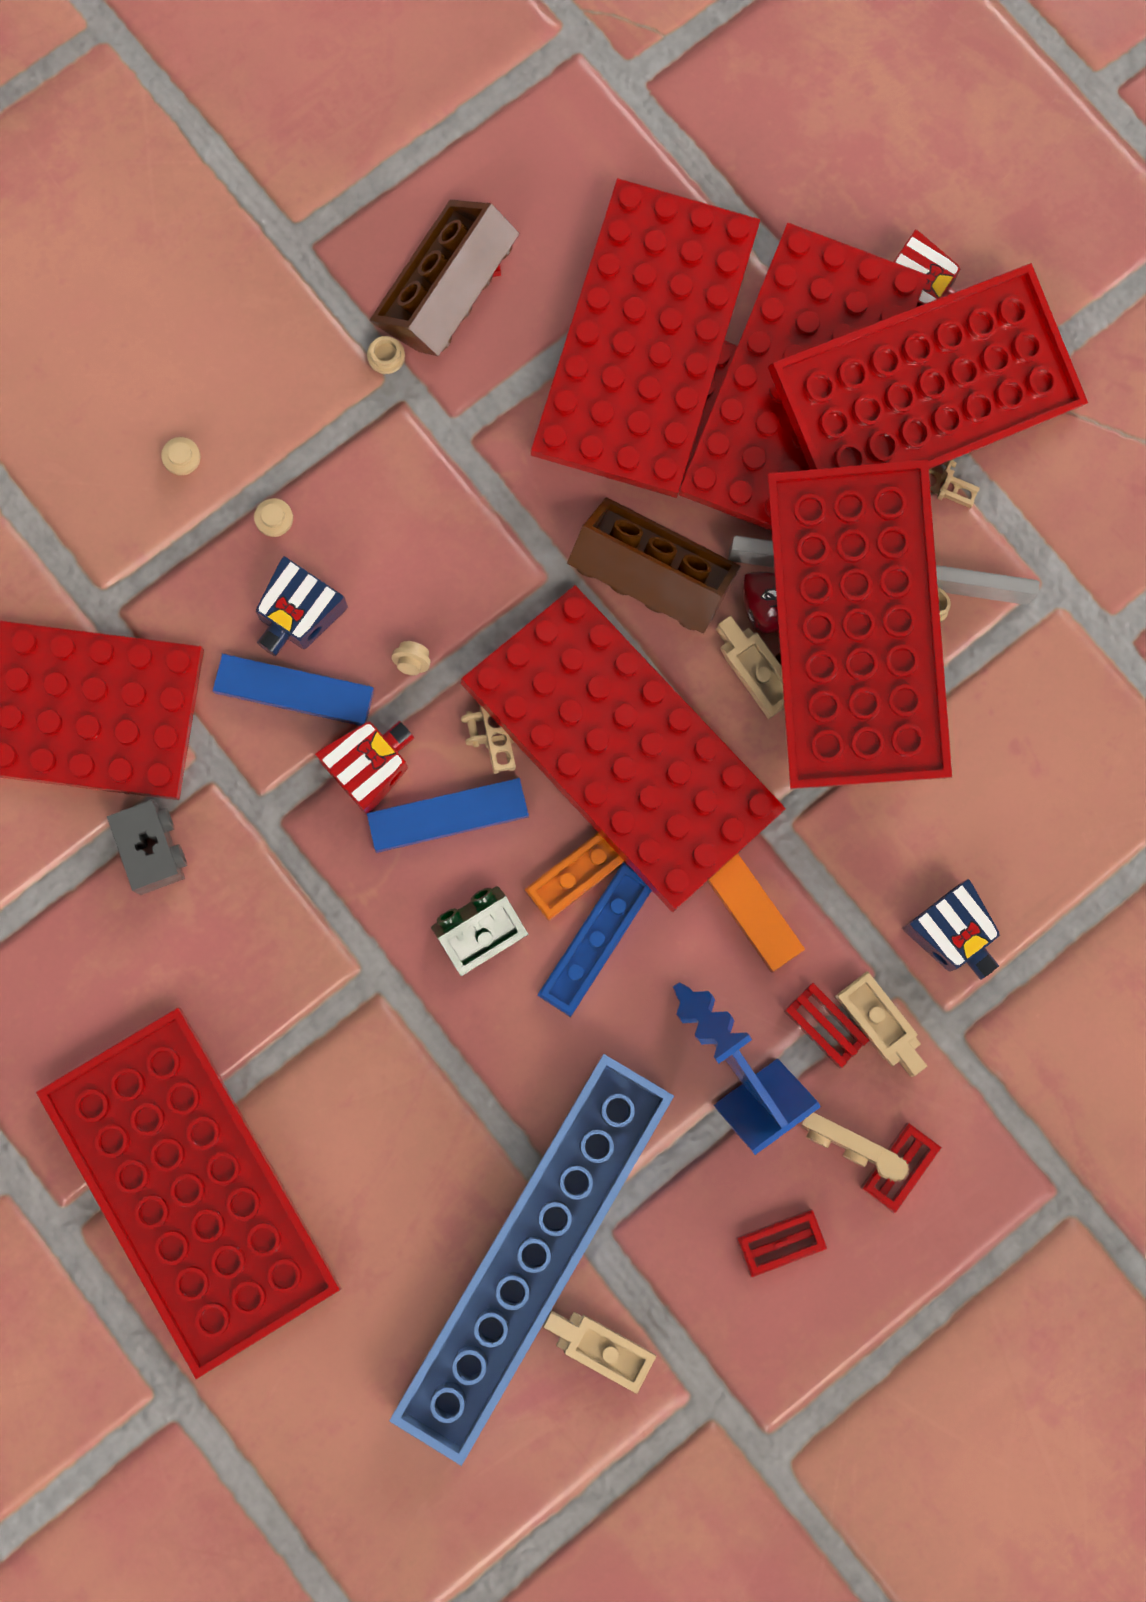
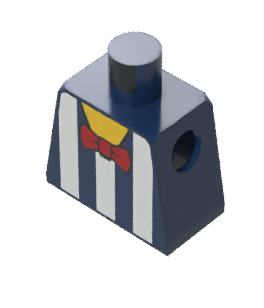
[256,556,348,656]
[902,879,1000,980]

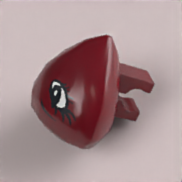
[743,572,779,634]

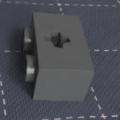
[107,800,187,895]

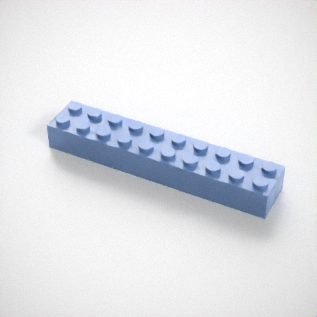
[389,1054,674,1466]

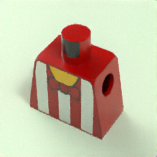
[894,229,961,307]
[315,721,415,815]

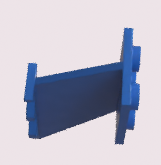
[673,982,821,1155]

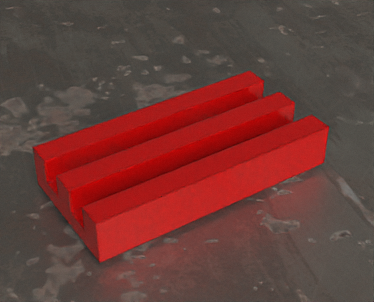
[784,983,870,1068]
[860,1123,942,1213]
[736,1209,827,1277]

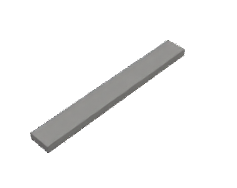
[728,536,1040,605]

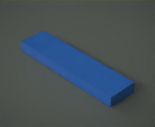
[213,654,374,726]
[367,778,529,853]
[537,863,652,1017]

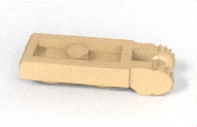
[802,1112,910,1182]

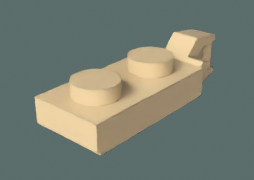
[716,616,784,719]
[835,971,927,1077]
[543,1310,656,1394]

